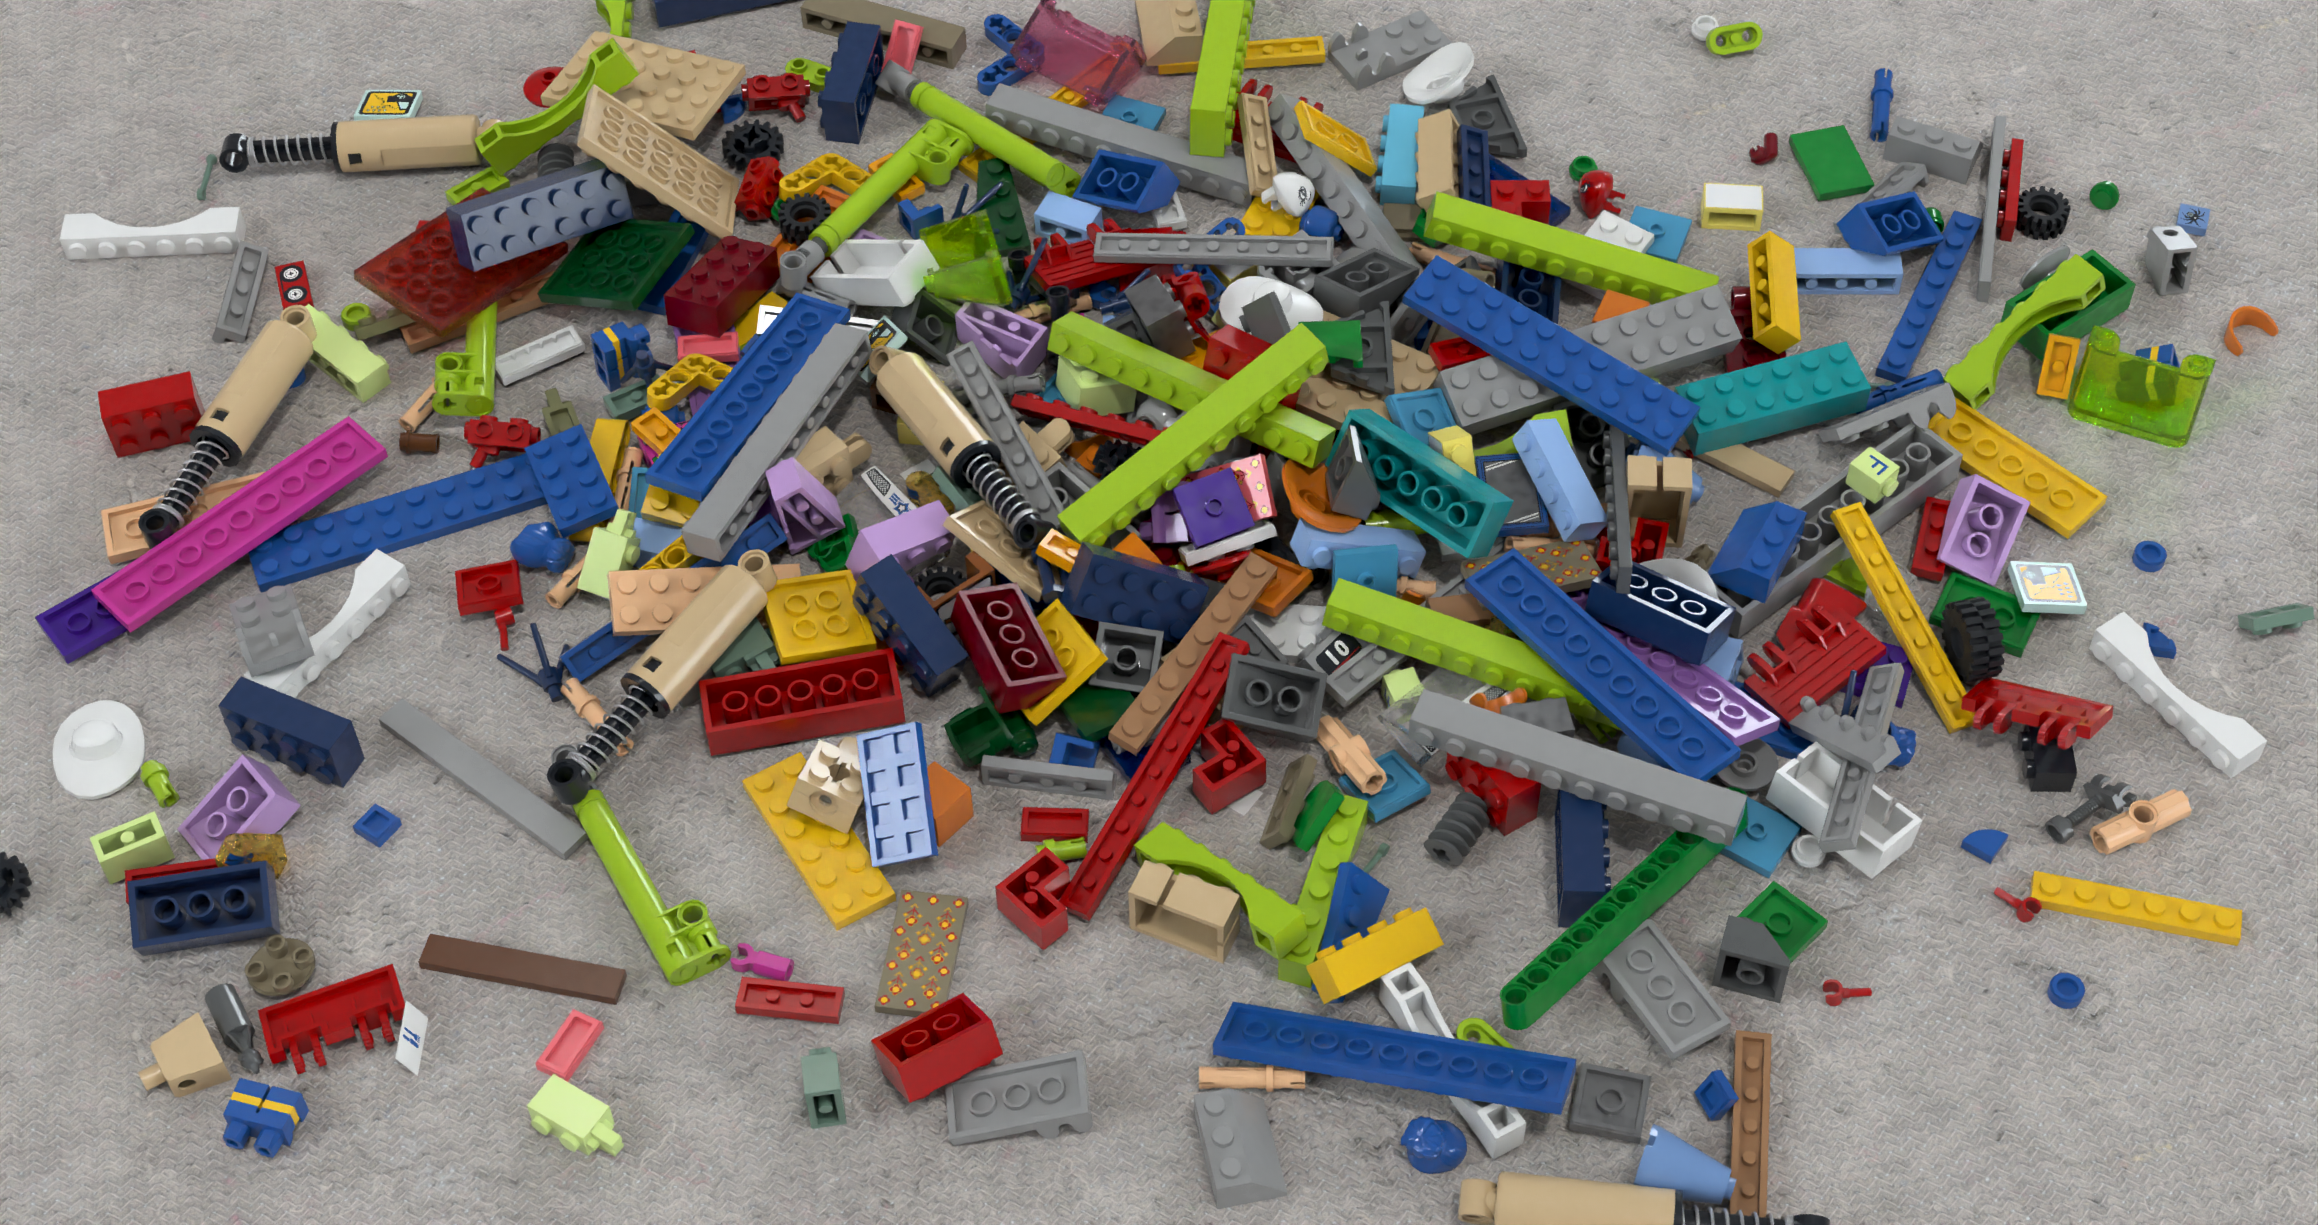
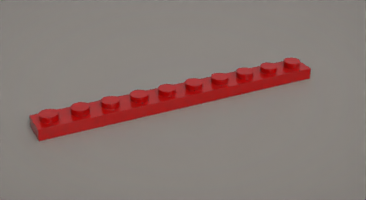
[1059,632,1250,921]

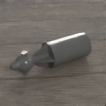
[205,983,264,1074]

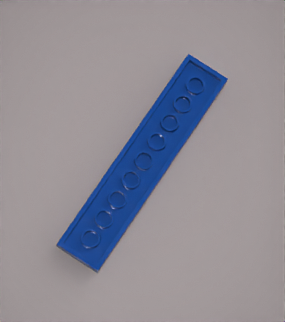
[1402,255,1700,457]
[645,293,851,502]
[248,453,548,593]
[1465,548,1741,782]
[1213,1002,1576,1115]

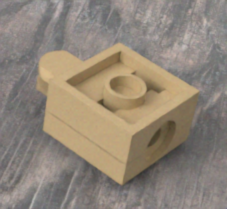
[998,418,1075,492]
[795,426,872,499]
[786,737,864,834]

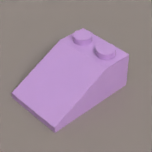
[1937,474,2030,587]
[177,754,301,860]

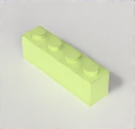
[305,304,391,403]

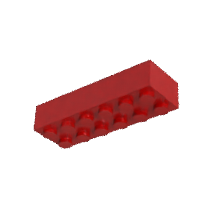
[699,648,906,756]

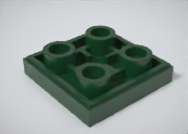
[1058,672,1135,742]

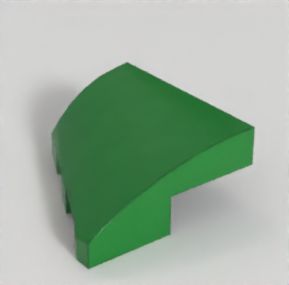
[1298,320,1363,368]
[805,513,859,572]

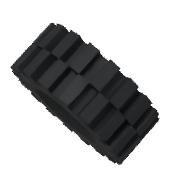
[1941,597,2005,683]

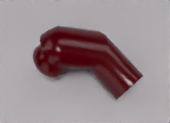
[1749,133,1778,165]

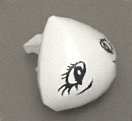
[1261,172,1315,217]

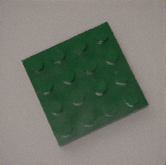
[537,219,695,311]

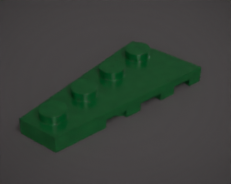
[974,158,1031,262]

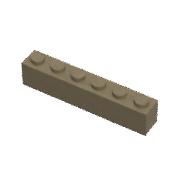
[800,0,967,69]

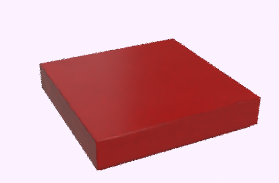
[455,560,524,616]

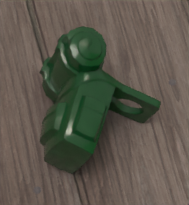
[944,685,1039,767]

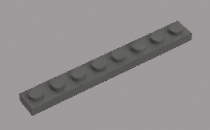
[1602,424,1632,594]

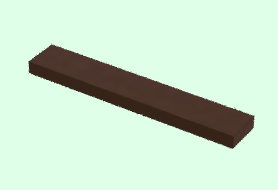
[418,934,627,1005]

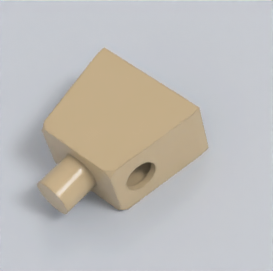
[138,1013,232,1097]

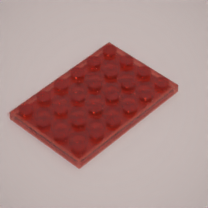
[354,187,568,339]

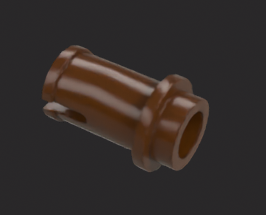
[399,430,440,454]

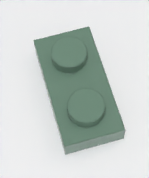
[603,374,660,420]
[2238,603,2315,635]

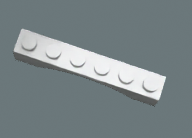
[60,207,246,260]
[244,549,411,698]
[2089,611,2267,778]
[1379,962,1526,1160]

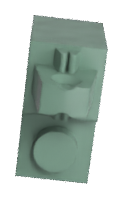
[710,617,781,678]
[801,1047,847,1129]

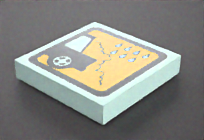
[354,90,423,121]
[858,315,908,382]
[2007,561,2087,614]

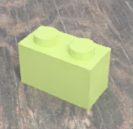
[90,811,175,885]

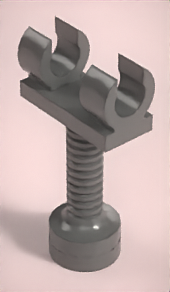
[2045,774,2137,844]

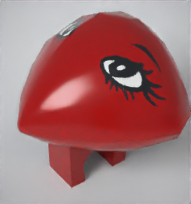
[1578,170,1626,219]

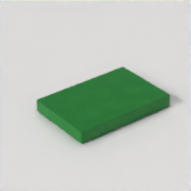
[1789,125,1875,202]
[1929,571,2041,658]

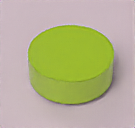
[341,303,372,332]

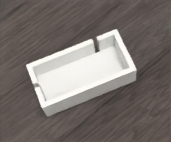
[810,239,940,307]
[1766,742,1923,879]

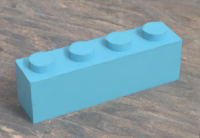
[1375,103,1425,205]

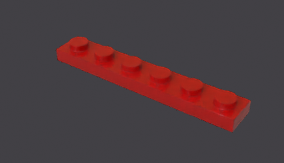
[1010,393,1168,446]

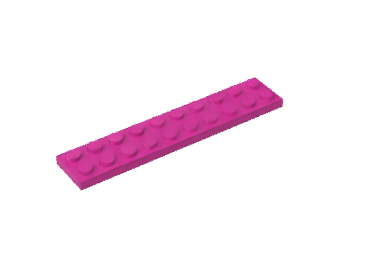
[91,416,388,633]

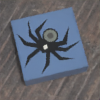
[2176,203,2210,236]

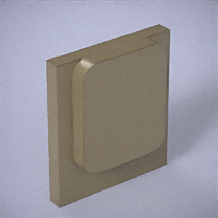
[1383,203,1424,242]

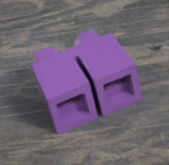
[1139,481,1193,544]

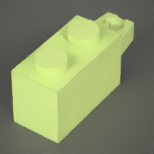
[577,509,641,599]
[527,1074,624,1157]

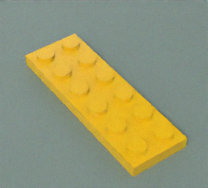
[1928,397,2108,539]
[742,752,896,931]

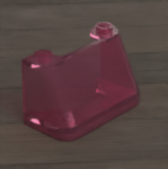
[1010,0,1147,107]

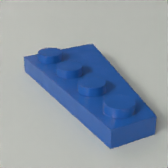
[1312,862,1390,1003]

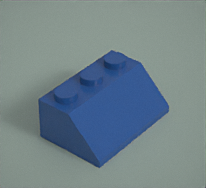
[1072,149,1180,214]
[1836,191,1944,256]
[1707,501,1807,604]

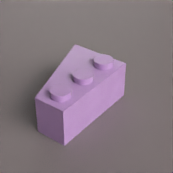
[955,295,1049,379]
[765,457,845,555]
[845,500,955,582]

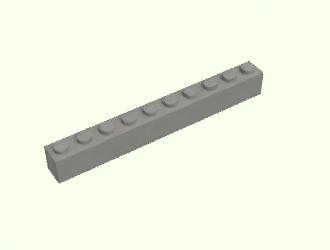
[986,83,1255,207]
[1268,93,1424,307]
[681,323,872,562]
[1408,689,1748,846]

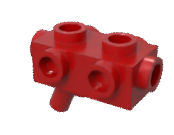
[741,73,810,123]
[734,156,784,221]
[464,415,541,468]

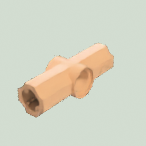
[1316,715,1387,795]
[2090,789,2192,855]

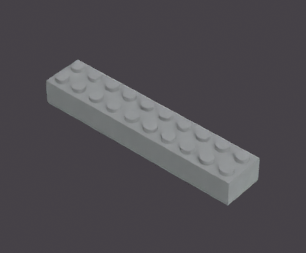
[1433,284,1742,435]
[1706,422,1963,639]

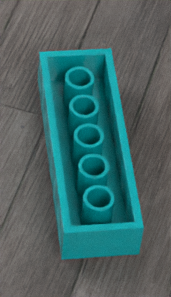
[1674,341,1871,456]
[1325,409,1514,559]

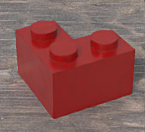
[1490,180,1551,225]
[1596,517,1669,572]
[1193,719,1266,814]
[995,847,1070,950]

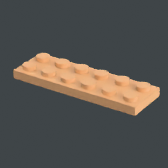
[101,471,298,564]
[607,564,801,636]

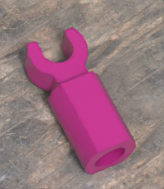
[730,943,794,981]

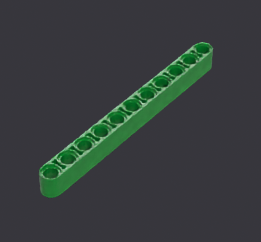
[1500,787,1748,1030]

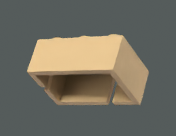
[1626,455,1693,548]
[1128,860,1240,964]

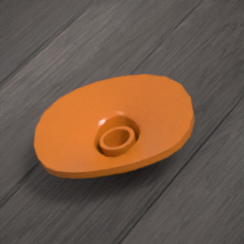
[1282,459,1362,533]

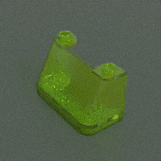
[919,209,1013,307]
[2067,325,2216,448]

